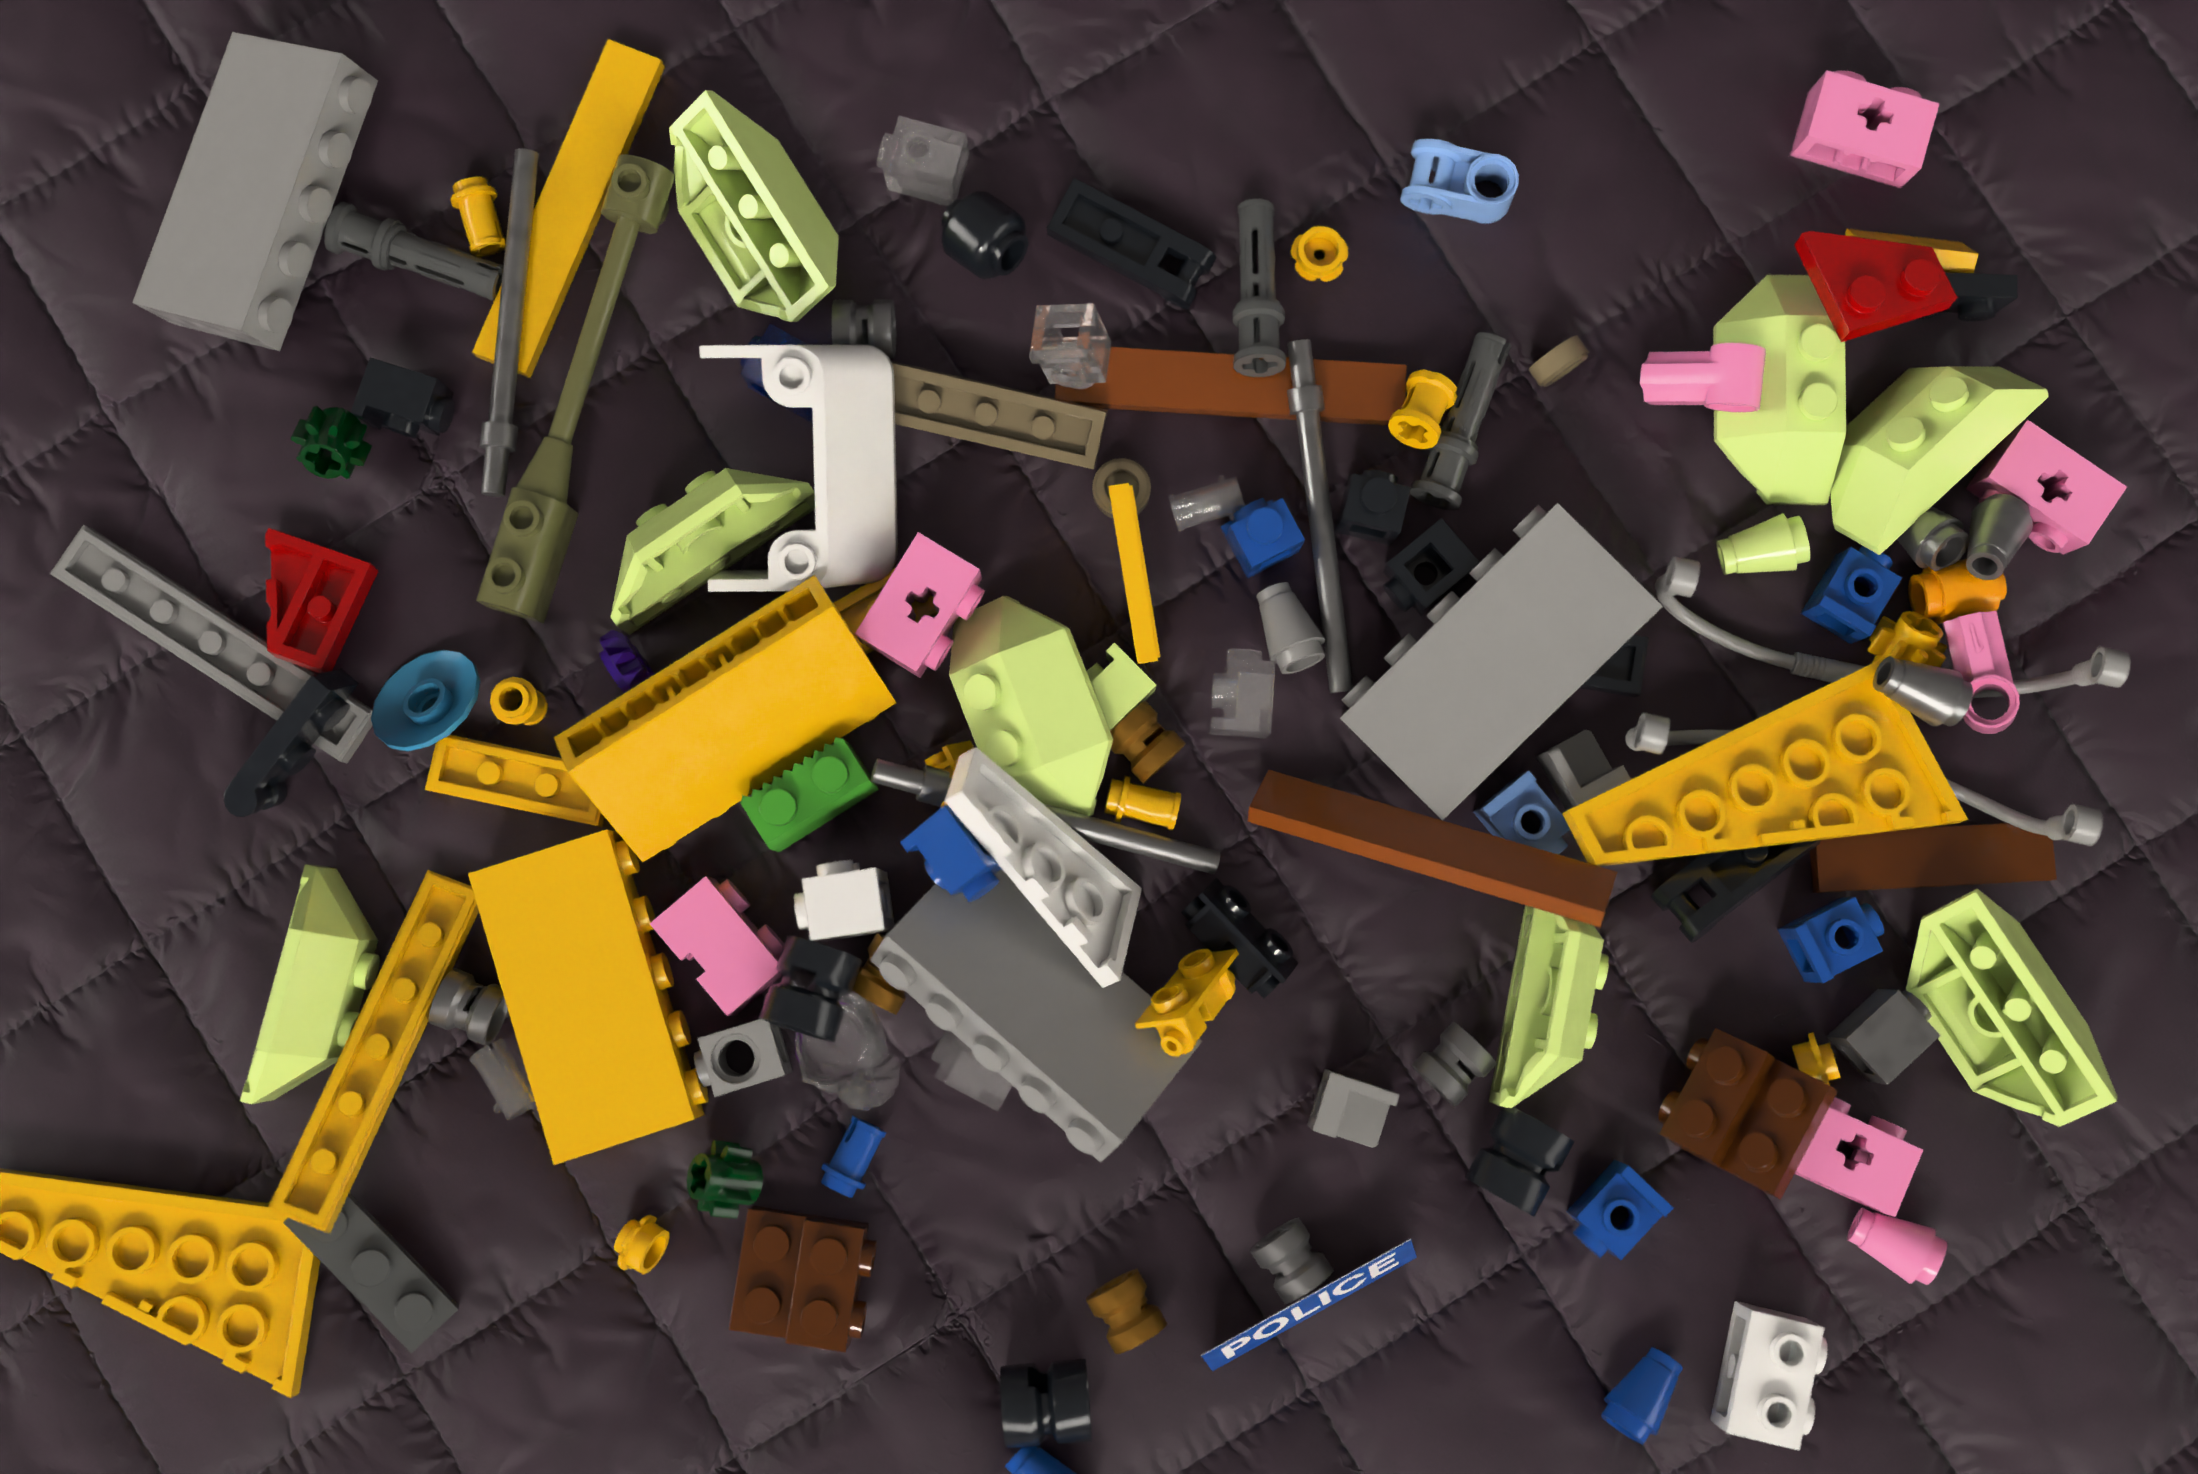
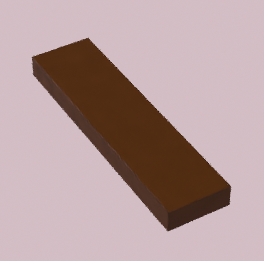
[1810,823,2057,893]

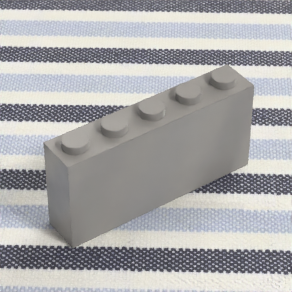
[132,32,378,351]
[1340,503,1663,821]
[870,869,1202,1163]

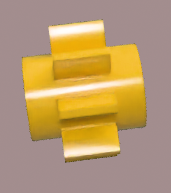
[1867,611,1947,667]

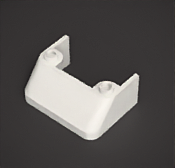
[700,345,898,592]

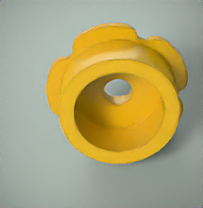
[1291,226,1348,282]
[614,1215,670,1274]

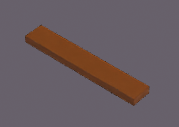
[1055,344,1407,426]
[1248,769,1617,927]

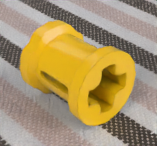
[1388,369,1457,449]

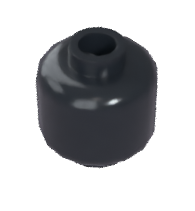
[941,191,1029,279]

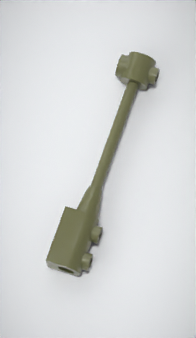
[476,154,675,624]

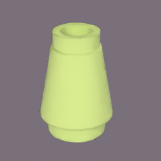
[1717,513,1810,575]

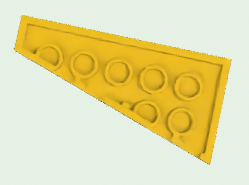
[1562,659,1968,867]
[0,1168,320,1398]

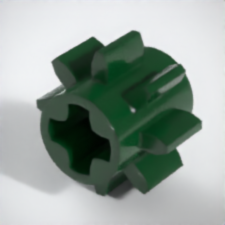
[291,406,372,479]
[687,1140,763,1219]

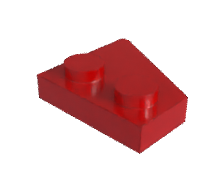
[1794,231,1958,342]
[265,528,379,673]

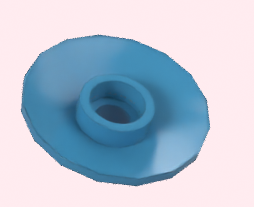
[371,650,481,751]

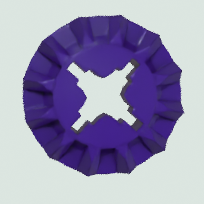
[599,630,655,693]

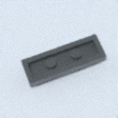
[283,1192,459,1354]

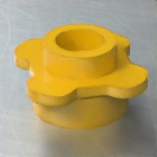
[1792,1032,1841,1085]

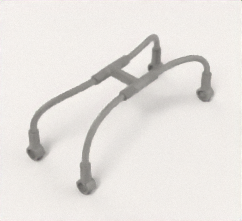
[1625,556,2130,846]

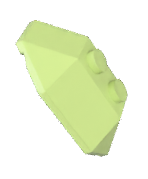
[669,90,839,322]
[1713,275,1846,505]
[1830,366,2049,555]
[610,468,815,635]
[949,596,1113,816]
[240,864,380,1104]
[1906,888,2118,1127]
[1489,905,1609,1108]

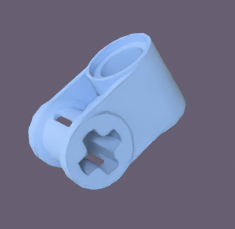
[1400,138,1519,224]

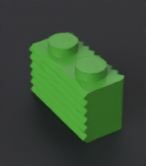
[741,737,879,852]

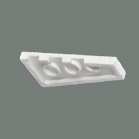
[945,747,1142,988]

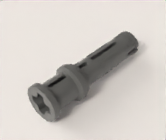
[1232,199,1286,377]
[324,201,504,301]
[1410,332,1511,510]

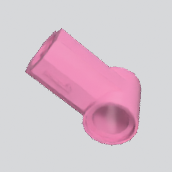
[1640,343,1766,412]
[1942,611,2020,734]

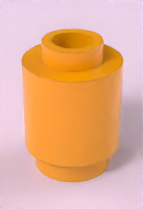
[1908,559,2007,624]

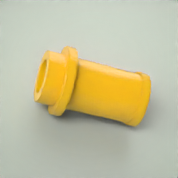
[450,177,506,256]
[490,677,548,726]
[1104,776,1182,830]

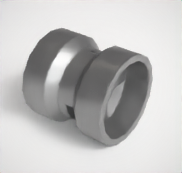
[832,299,896,358]
[429,968,508,1046]
[1412,1022,1497,1107]
[1250,1217,1334,1304]

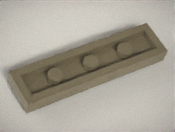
[891,361,1108,470]

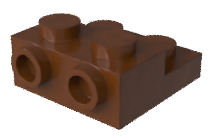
[1658,1028,1838,1200]
[728,1206,877,1352]

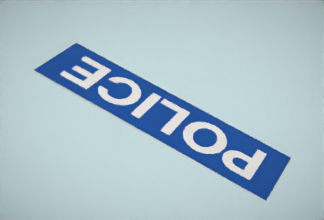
[1201,1239,1417,1371]

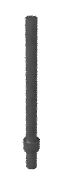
[480,148,539,497]
[1287,339,1353,693]
[871,758,1220,874]

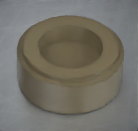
[1528,335,1589,387]
[1092,458,1151,518]

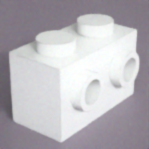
[794,860,895,941]
[1710,1301,1827,1451]

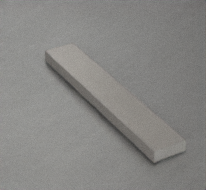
[50,525,373,763]

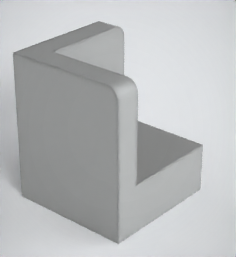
[1536,730,1631,811]
[1307,1069,1400,1148]

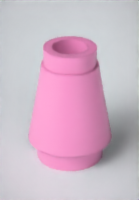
[1847,1208,1947,1285]

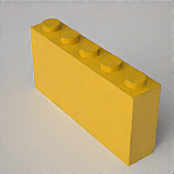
[554,575,897,862]
[468,829,709,1165]

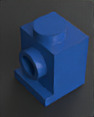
[1220,498,1305,579]
[1800,546,1902,644]
[900,805,1002,902]
[1777,897,1884,983]
[1566,1159,1673,1260]

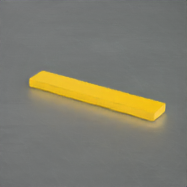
[472,39,665,378]
[267,870,479,1233]

